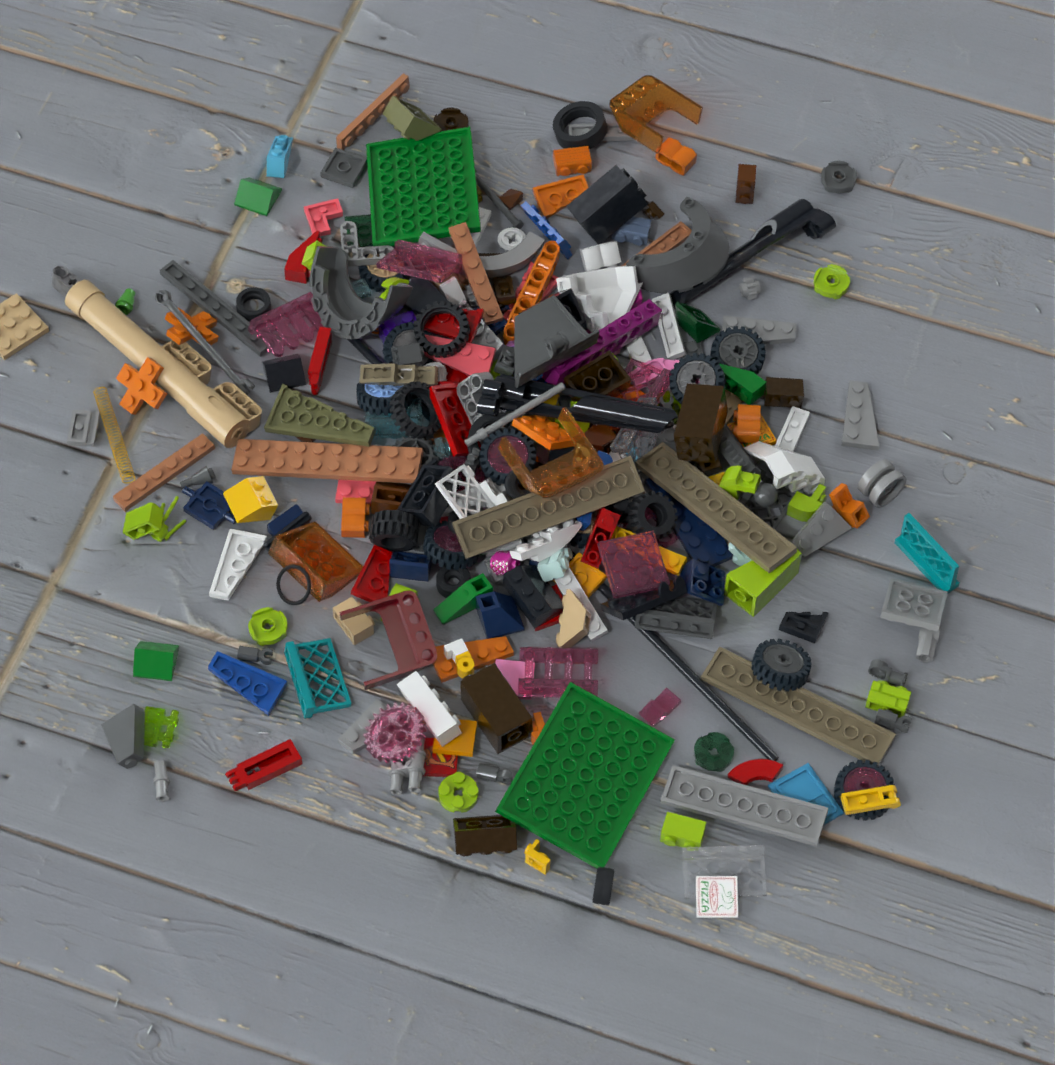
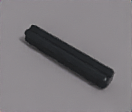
[264,511,312,552]

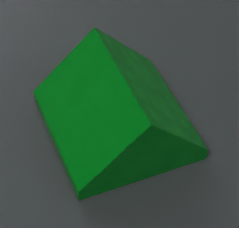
[234,177,282,216]
[133,641,179,681]

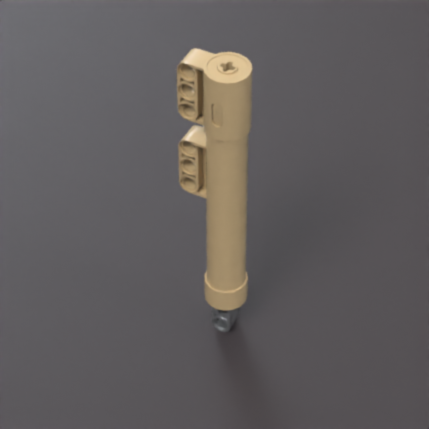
[51,266,262,448]

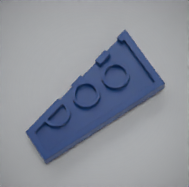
[520,201,573,260]

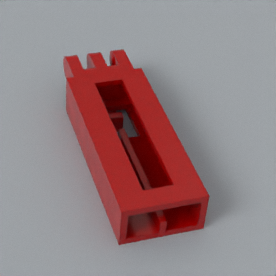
[308,327,333,395]
[225,739,302,791]

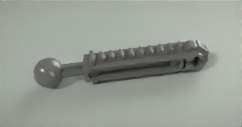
[719,423,778,507]

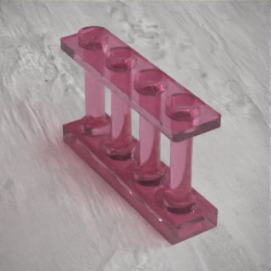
[518,647,598,698]

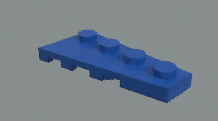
[208,651,287,716]

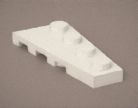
[209,529,267,601]

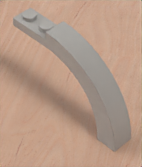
[417,231,545,278]

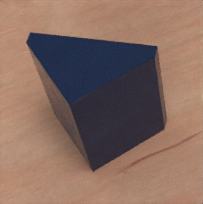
[389,551,432,582]

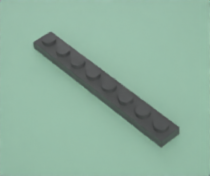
[160,260,274,357]

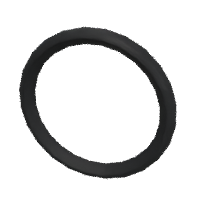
[276,564,311,605]

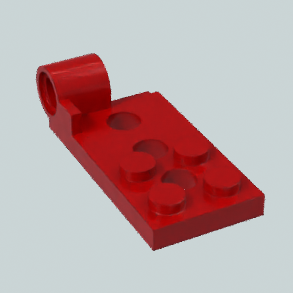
[429,380,481,457]

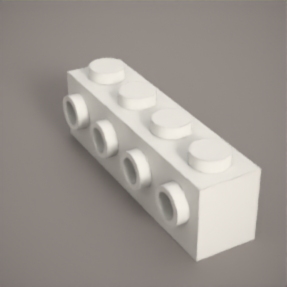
[397,671,462,747]

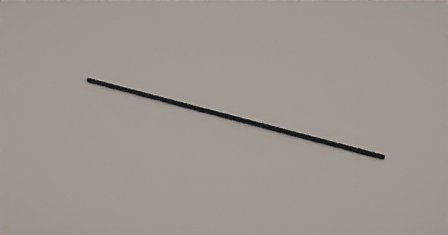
[347,339,779,761]

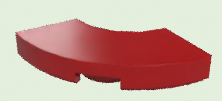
[728,759,783,785]

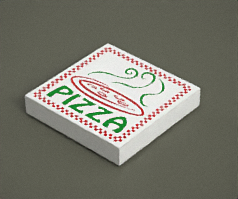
[696,876,738,918]

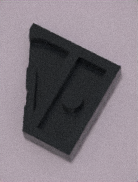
[779,612,829,644]

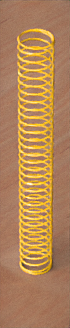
[93,387,135,484]

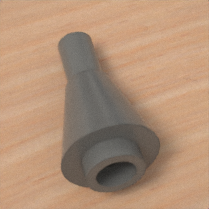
[180,465,216,489]

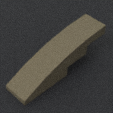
[359,363,438,386]

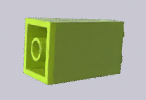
[724,548,802,617]

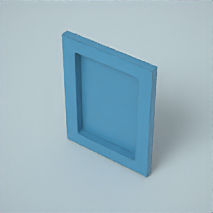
[768,763,844,825]

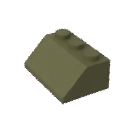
[382,96,441,141]

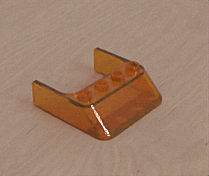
[609,75,703,154]
[498,407,604,498]

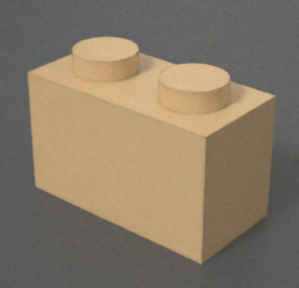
[333,597,375,645]

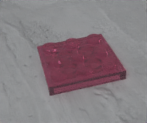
[597,530,670,599]

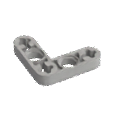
[340,221,395,266]

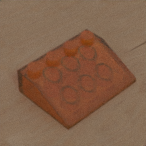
[268,521,363,602]

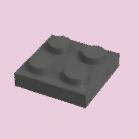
[320,147,367,188]

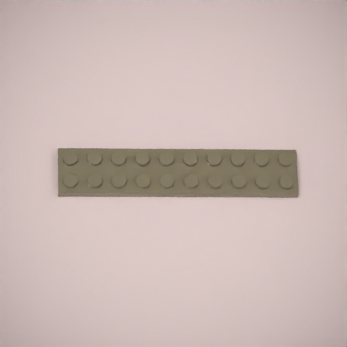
[635,442,797,573]
[452,456,645,559]
[701,647,896,766]

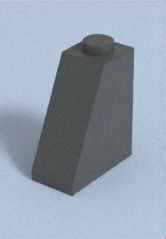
[101,704,145,769]

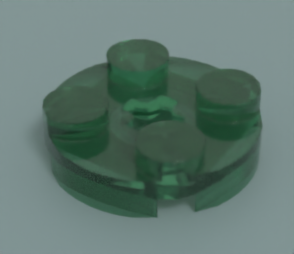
[694,732,734,772]

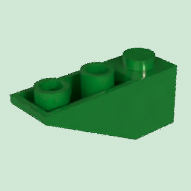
[719,363,767,405]
[433,573,493,625]

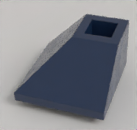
[680,559,726,606]
[476,591,525,639]

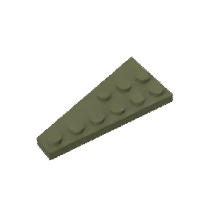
[264,384,375,447]

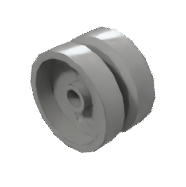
[857,459,907,508]

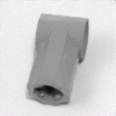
[916,627,941,663]

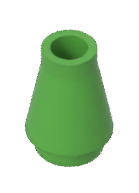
[115,288,136,315]

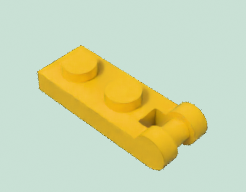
[841,785,901,815]

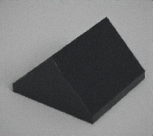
[262,354,306,393]

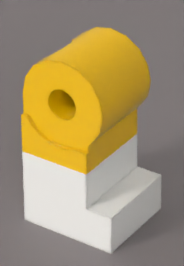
[444,638,474,679]

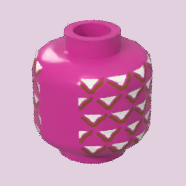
[490,551,520,576]

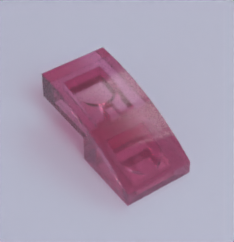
[638,687,681,727]

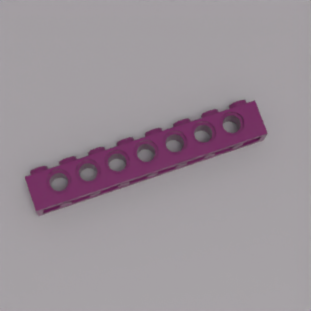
[542,299,662,385]

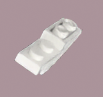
[510,519,582,562]

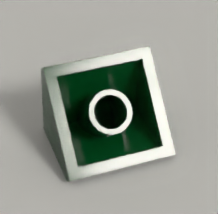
[675,302,721,343]

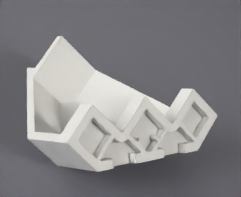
[556,265,642,332]
[744,441,825,496]

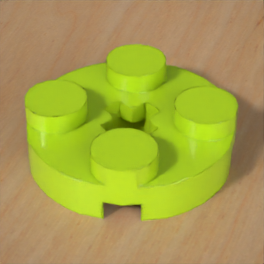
[813,264,850,299]
[248,607,288,646]
[438,772,479,813]

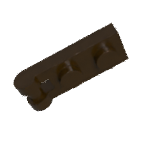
[493,276,516,305]

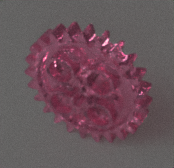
[363,702,427,764]

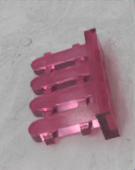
[248,292,324,357]

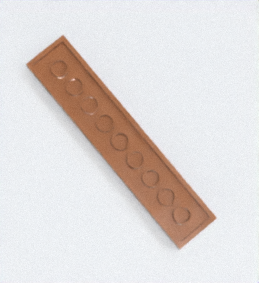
[231,439,423,483]

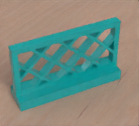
[894,513,960,594]
[284,638,352,719]

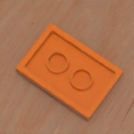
[512,415,579,450]

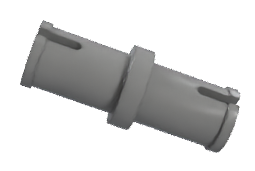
[153,761,170,802]

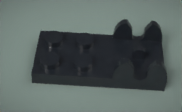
[601,567,687,620]

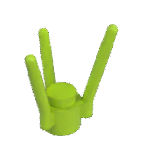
[149,496,186,542]

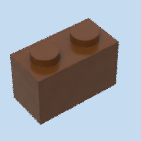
[735,164,757,204]

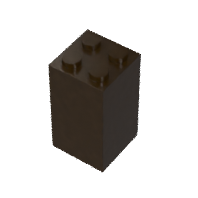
[674,384,728,463]
[461,663,532,754]

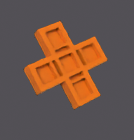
[165,307,219,345]
[116,357,168,415]

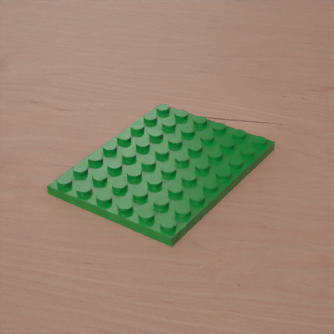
[366,127,481,246]
[495,682,675,868]

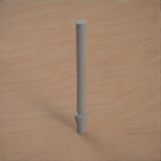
[464,382,566,447]

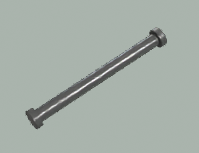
[475,169,524,229]

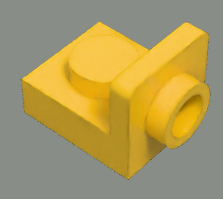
[524,839,551,875]

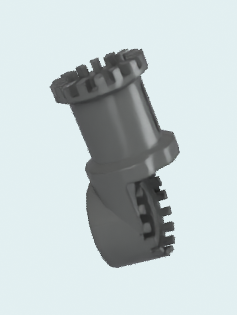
[868,660,908,687]

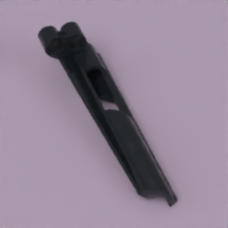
[670,199,836,309]
[477,374,677,433]

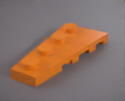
[433,636,514,683]

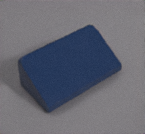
[267,504,310,537]

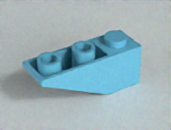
[266,135,293,178]

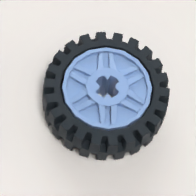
[356,383,412,416]

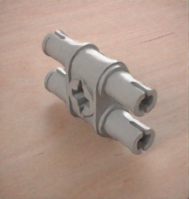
[389,733,427,795]

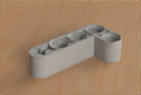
[457,372,504,448]

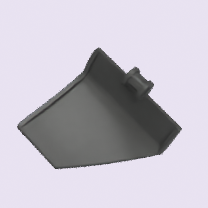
[514,295,600,388]

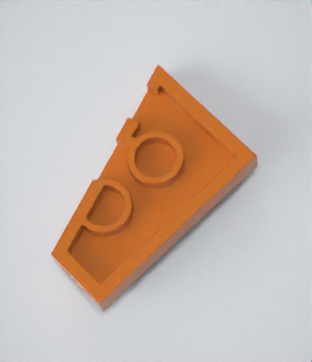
[532,174,588,219]

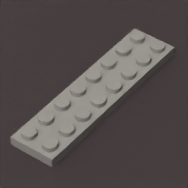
[661,765,828,847]

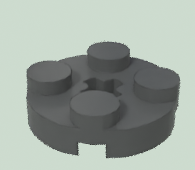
[821,161,857,193]

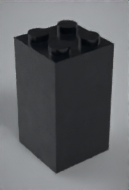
[566,165,649,245]

